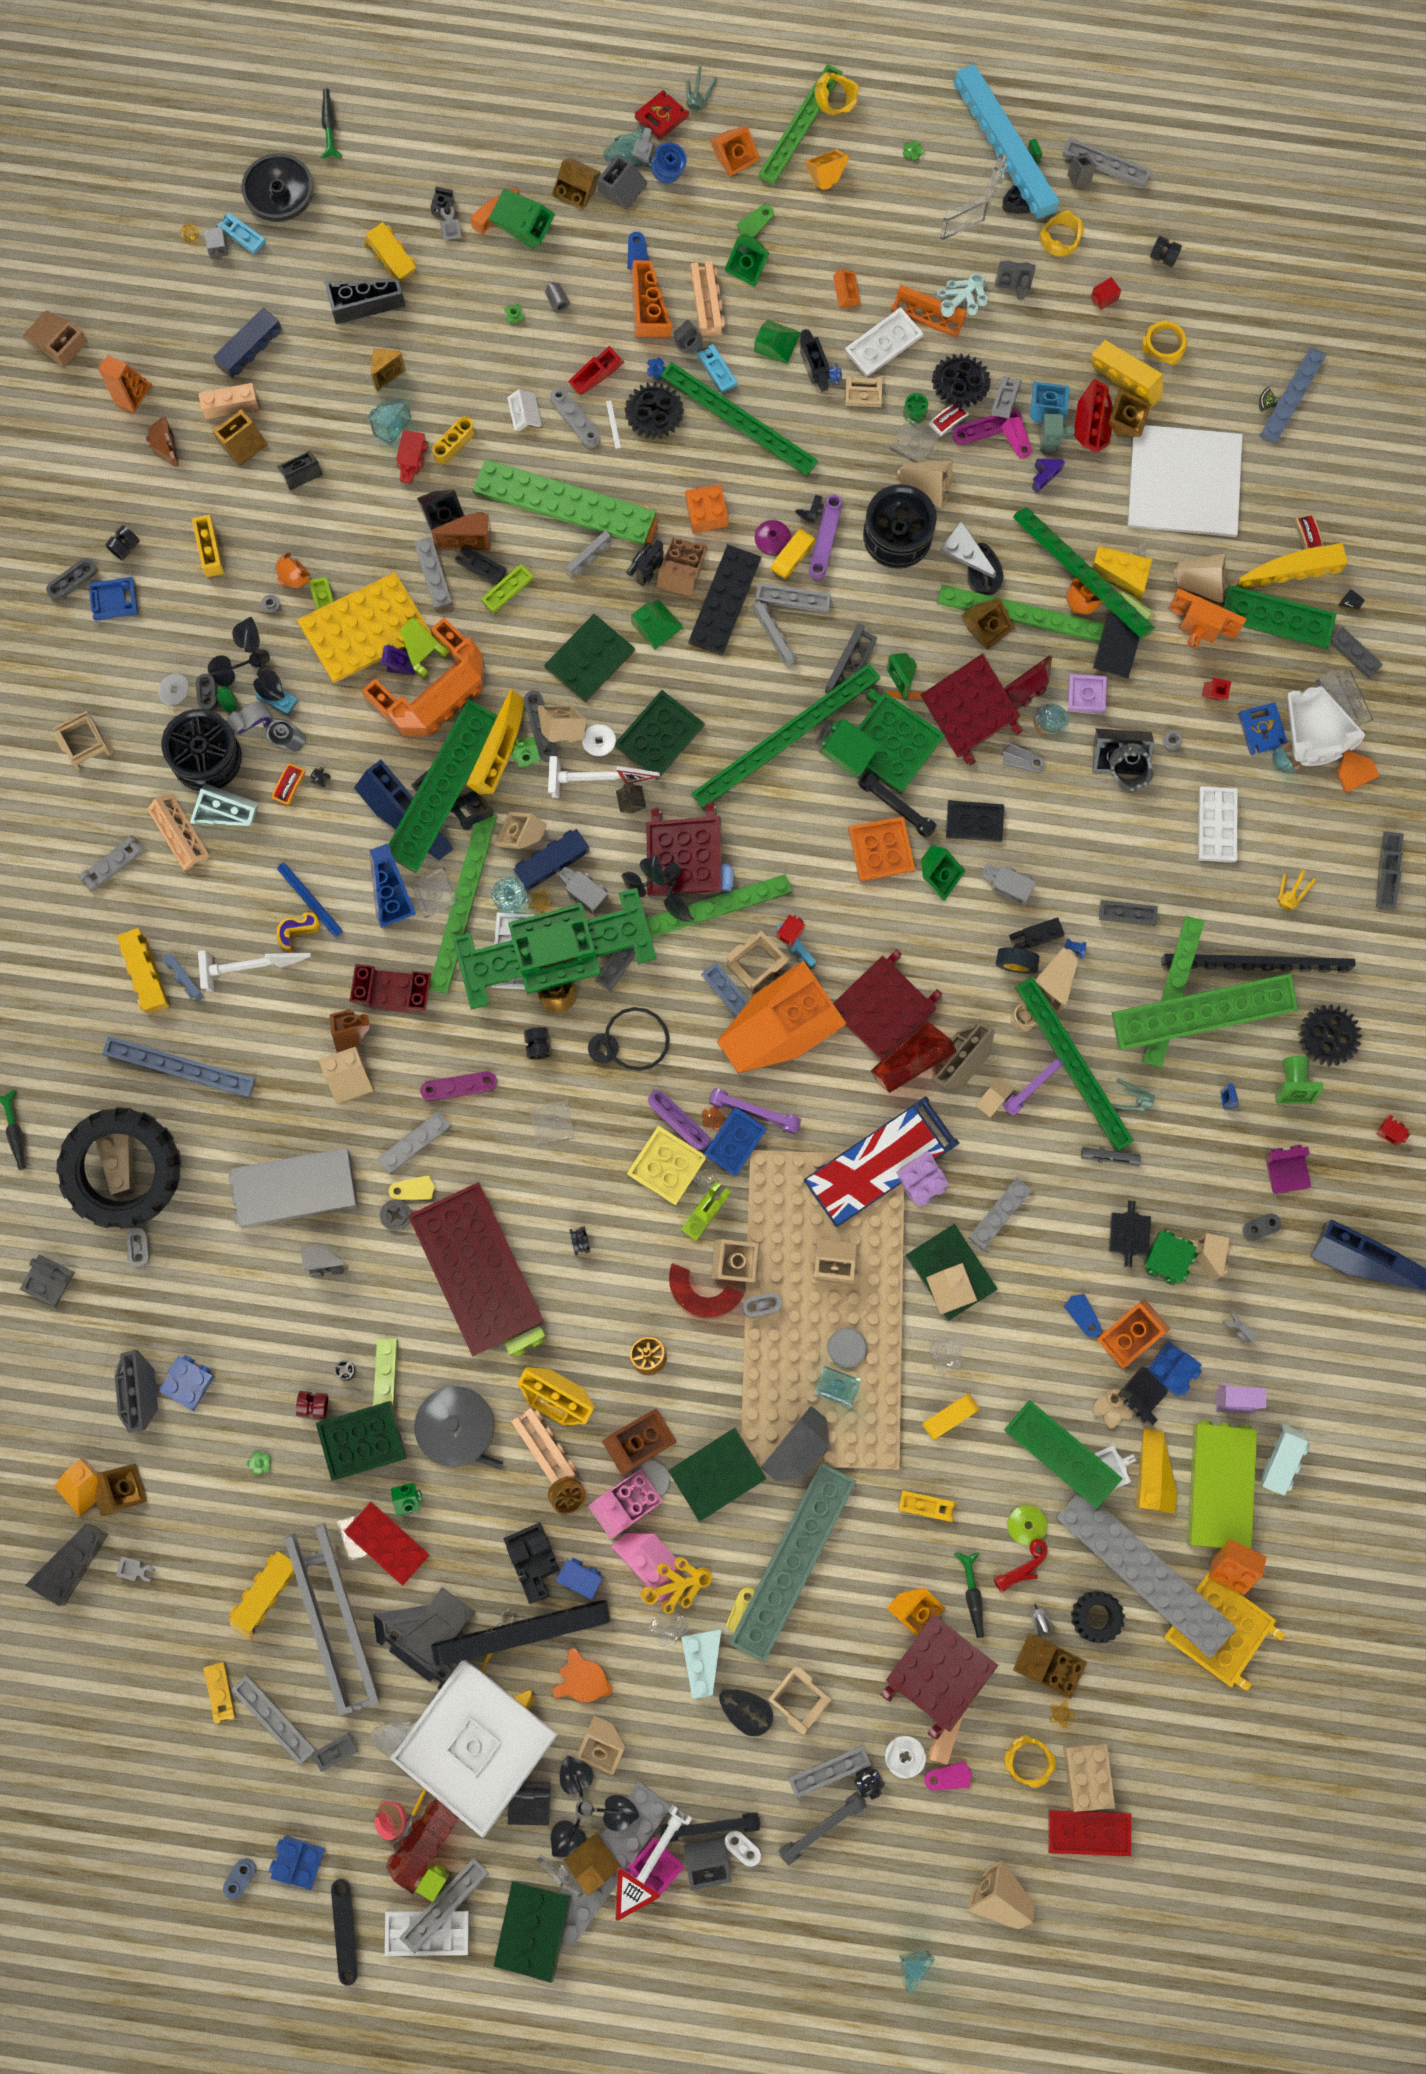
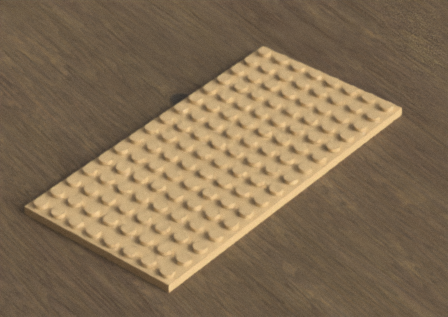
[741,1150,904,1470]

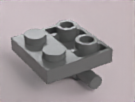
[995,261,1036,300]
[20,1254,75,1307]

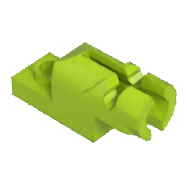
[681,1181,731,1242]

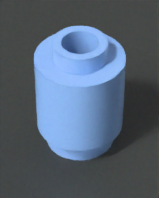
[718,864,734,893]

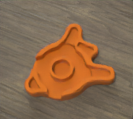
[552,1648,612,1702]

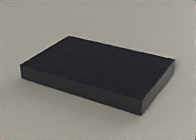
[1092,614,1140,679]
[946,800,1004,842]

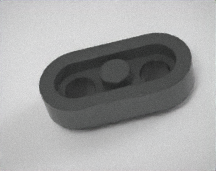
[196,674,217,710]
[1242,1213,1281,1241]

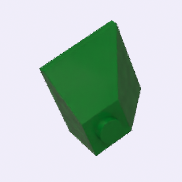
[724,234,770,287]
[754,320,801,364]
[631,600,683,650]
[886,653,917,700]
[921,844,965,901]

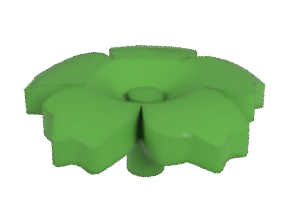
[903,140,924,161]
[247,1451,271,1476]

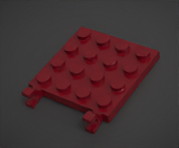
[920,653,1024,766]
[646,803,723,897]
[833,949,942,1062]
[880,1614,998,1740]

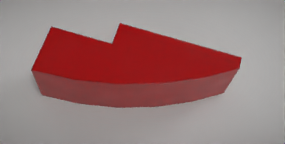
[568,345,624,395]

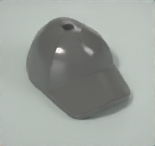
[674,320,702,354]
[266,719,306,751]

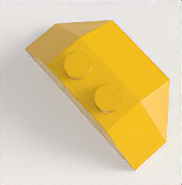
[517,1367,595,1426]

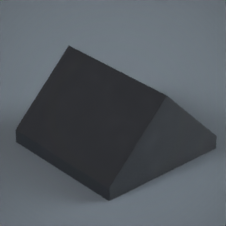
[277,451,323,491]

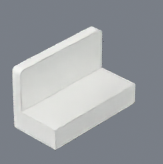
[507,389,542,431]

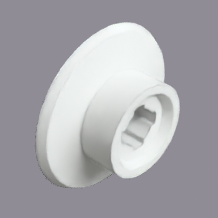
[159,674,189,705]
[582,724,616,756]

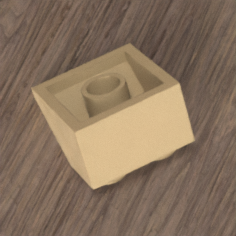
[538,705,586,743]
[711,1239,759,1283]

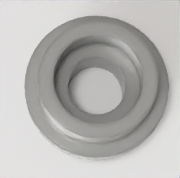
[261,595,280,613]
[1163,731,1182,750]

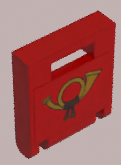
[635,90,689,140]

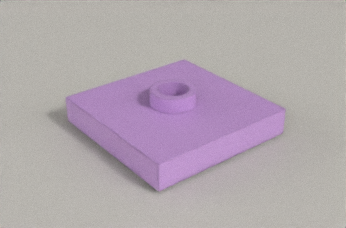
[1067,674,1107,714]

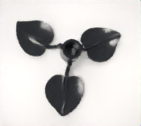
[208,617,285,701]
[621,855,694,921]
[551,1756,639,1857]

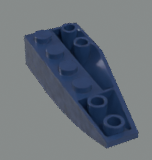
[354,759,453,861]
[1310,1219,1426,1291]

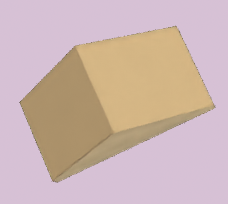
[976,1077,1014,1118]

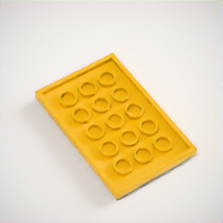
[297,572,431,684]

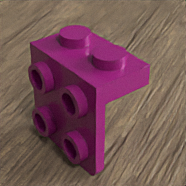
[1265,1145,1311,1194]

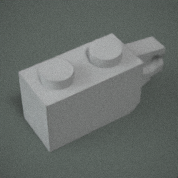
[981,864,1036,906]
[558,866,608,915]

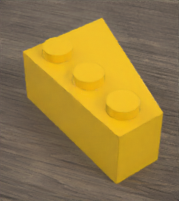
[364,222,416,283]
[1092,546,1152,601]

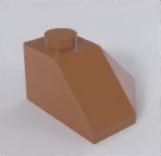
[146,416,179,467]
[329,1010,370,1053]

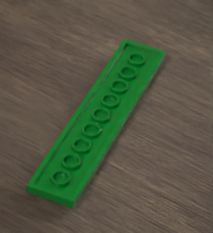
[388,699,497,873]

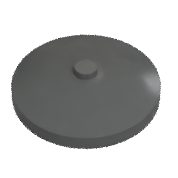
[414,1386,494,1467]

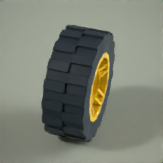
[995,947,1040,974]

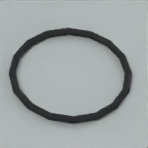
[604,1007,670,1071]

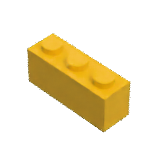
[192,514,225,578]

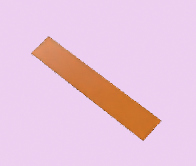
[886,691,923,699]

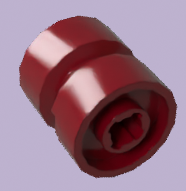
[296,1391,329,1419]

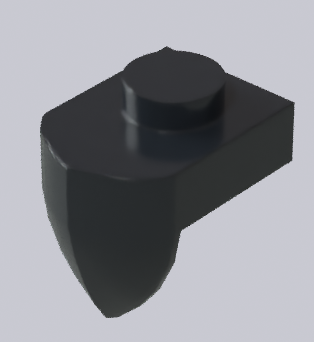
[795,495,824,523]

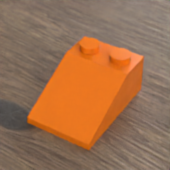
[1097,1298,1171,1369]

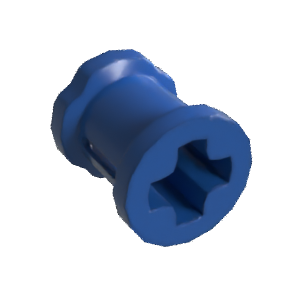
[1064,938,1086,959]

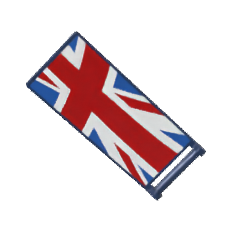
[804,1096,960,1227]

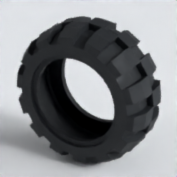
[56,1107,182,1229]

